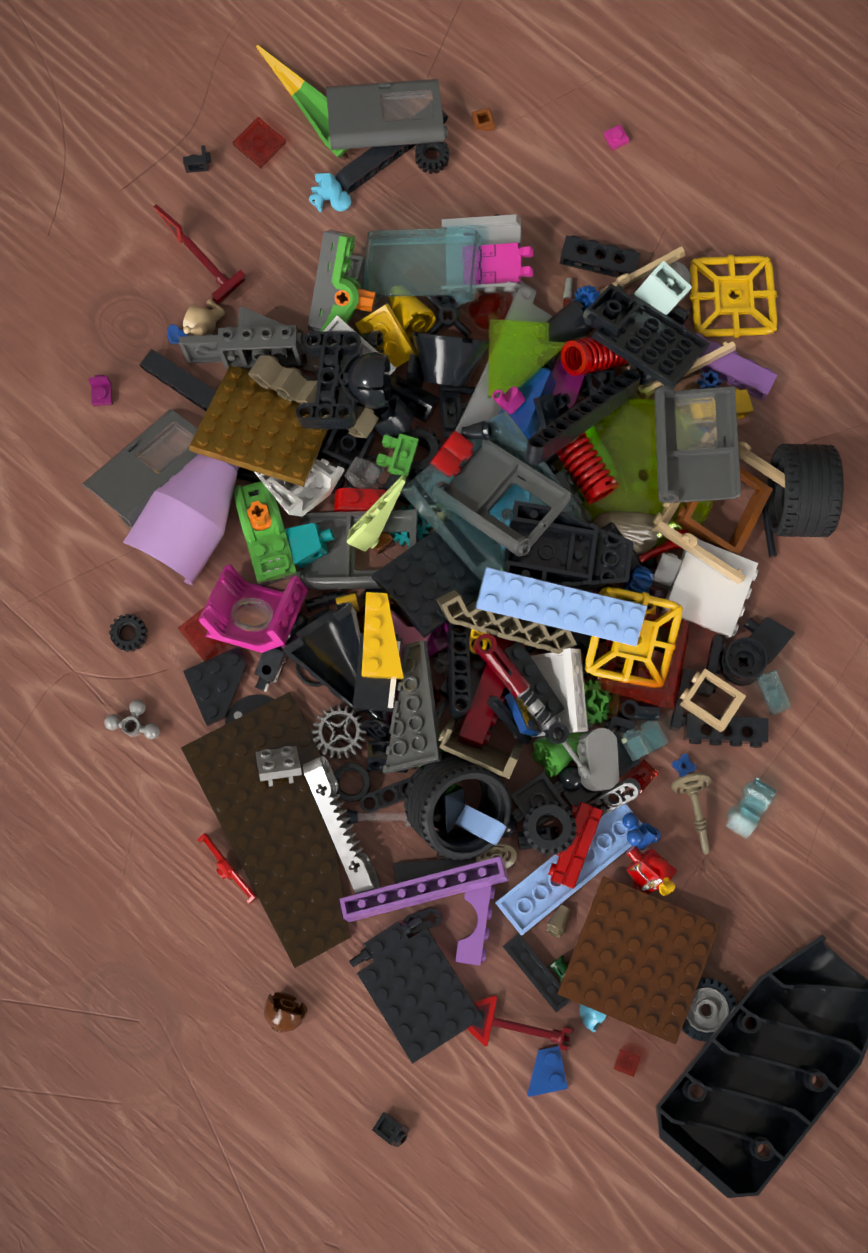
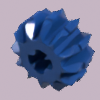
[623,566,654,593]

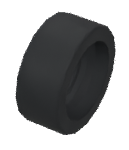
[334,763,371,802]

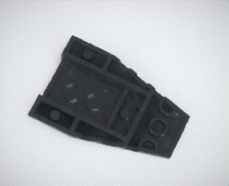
[503,500,634,587]

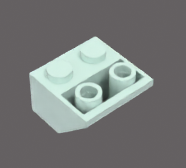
[634,260,692,315]

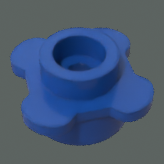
[672,754,696,777]

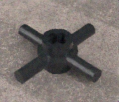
[425,291,472,338]

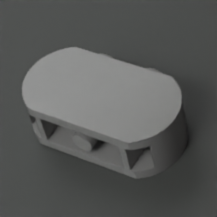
[577,728,619,792]

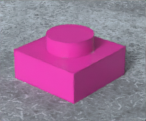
[603,124,629,151]

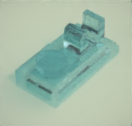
[757,670,791,715]

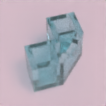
[621,720,669,762]
[726,777,776,839]

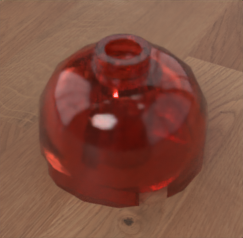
[468,293,508,330]

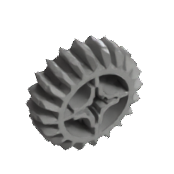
[312,705,367,760]

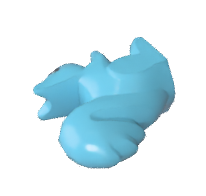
[309,173,351,212]

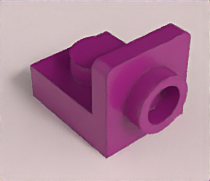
[89,375,113,406]

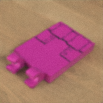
[463,242,534,285]

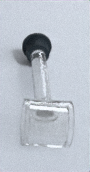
[347,809,411,827]

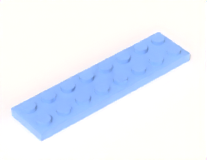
[476,567,647,646]
[495,803,642,936]

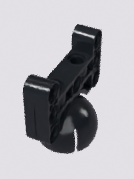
[295,331,391,429]

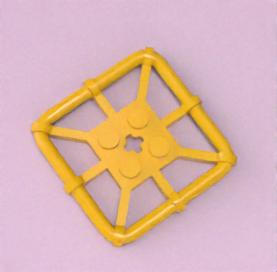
[689,254,777,338]
[585,587,683,688]

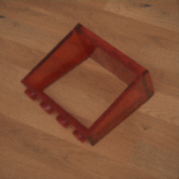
[597,614,689,710]

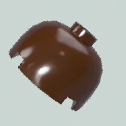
[264,992,307,1033]

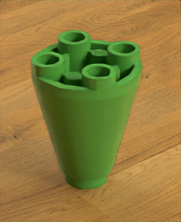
[532,731,586,778]

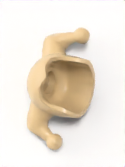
[183,299,225,336]

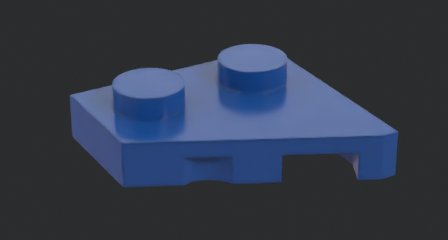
[527,1045,568,1097]

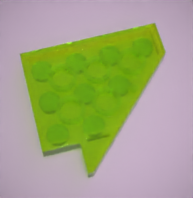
[487,319,565,398]

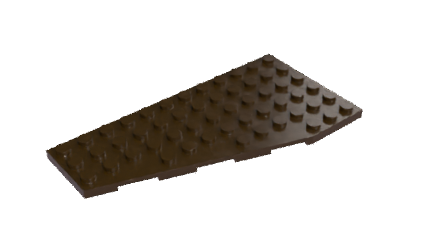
[181,692,350,968]

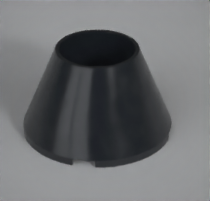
[412,332,490,387]

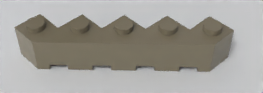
[248,355,379,438]
[436,590,576,654]

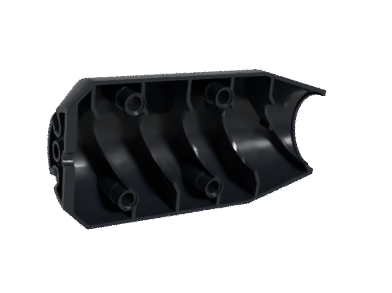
[656,935,868,1198]

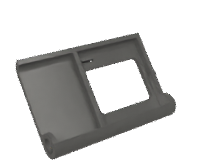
[432,439,571,557]
[296,510,419,590]

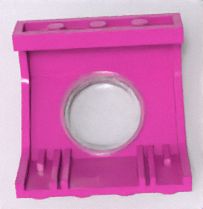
[198,564,308,653]

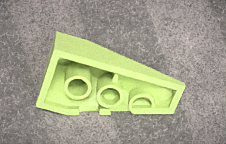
[346,474,406,552]

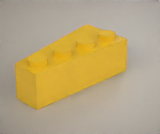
[362,592,404,679]

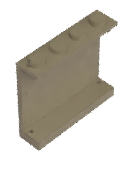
[439,717,524,779]

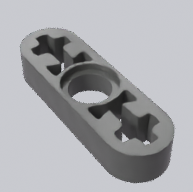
[588,778,641,815]

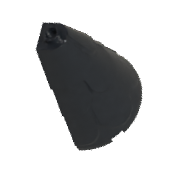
[281,603,364,712]

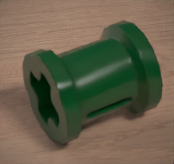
[549,955,568,982]

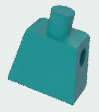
[285,523,335,568]

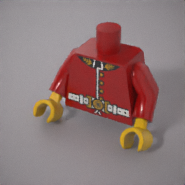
[626,846,677,896]

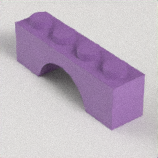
[455,885,495,965]

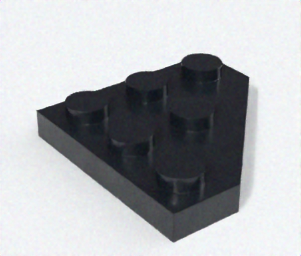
[183,647,247,726]

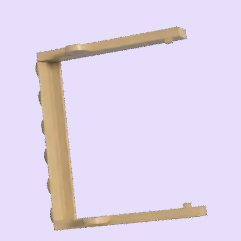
[599,246,736,397]
[652,428,785,584]

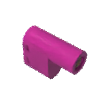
[492,387,525,414]

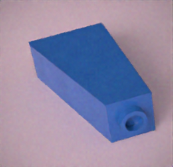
[494,365,556,443]

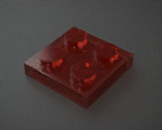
[233,117,286,169]

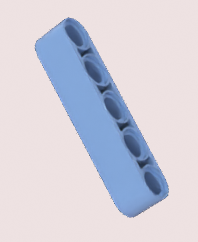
[455,804,507,846]

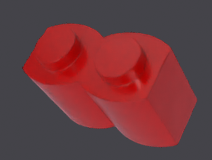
[429,430,474,478]

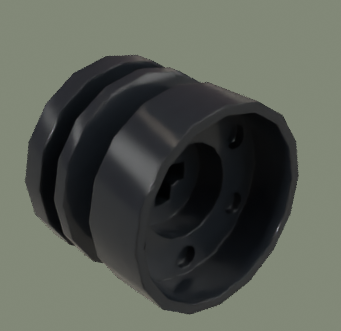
[720,637,768,687]

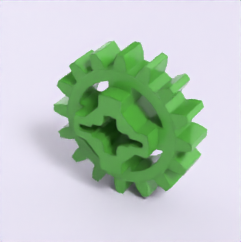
[584,680,613,724]

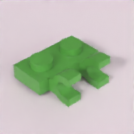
[377,434,419,478]

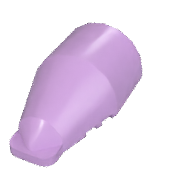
[123,454,239,585]

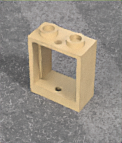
[680,669,746,732]

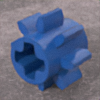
[697,369,722,389]

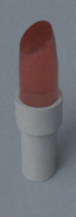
[563,278,573,307]

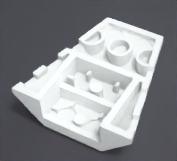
[254,459,344,516]

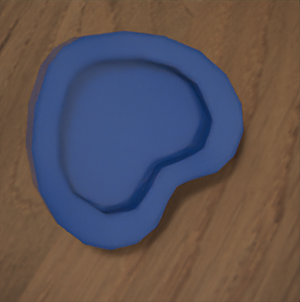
[167,324,187,344]

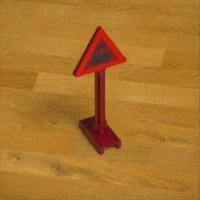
[153,204,246,304]
[467,996,574,1051]

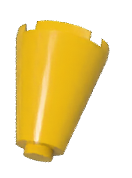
[388,286,436,340]

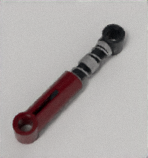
[474,633,569,745]

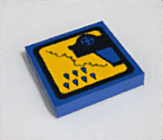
[505,693,541,737]

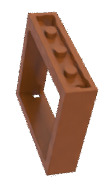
[674,467,773,555]

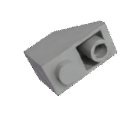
[651,553,682,591]

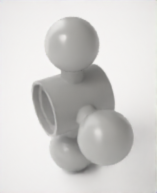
[104,699,160,739]

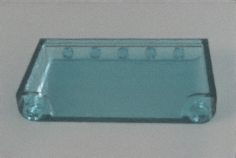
[361,228,480,303]

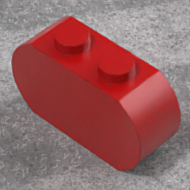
[334,488,394,512]

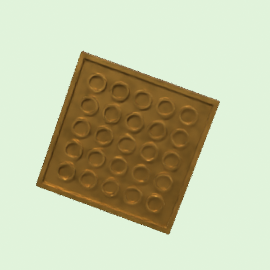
[189,364,329,487]

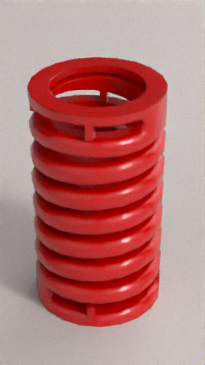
[561,336,628,376]
[556,432,619,505]

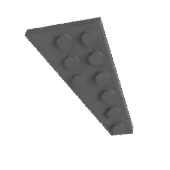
[383,640,442,774]

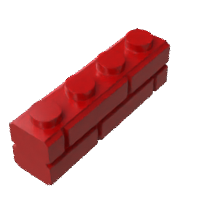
[548,802,603,889]

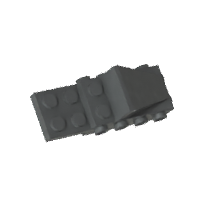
[179,307,306,369]

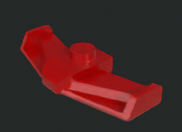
[197,833,257,904]

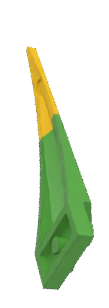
[256,45,348,158]

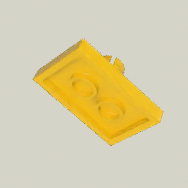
[355,303,417,368]

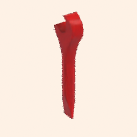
[638,529,689,563]

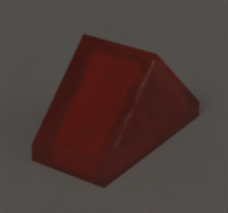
[623,759,658,795]

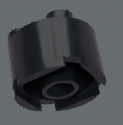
[372,394,414,438]

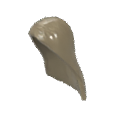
[592,511,658,556]

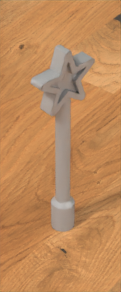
[542,717,592,779]

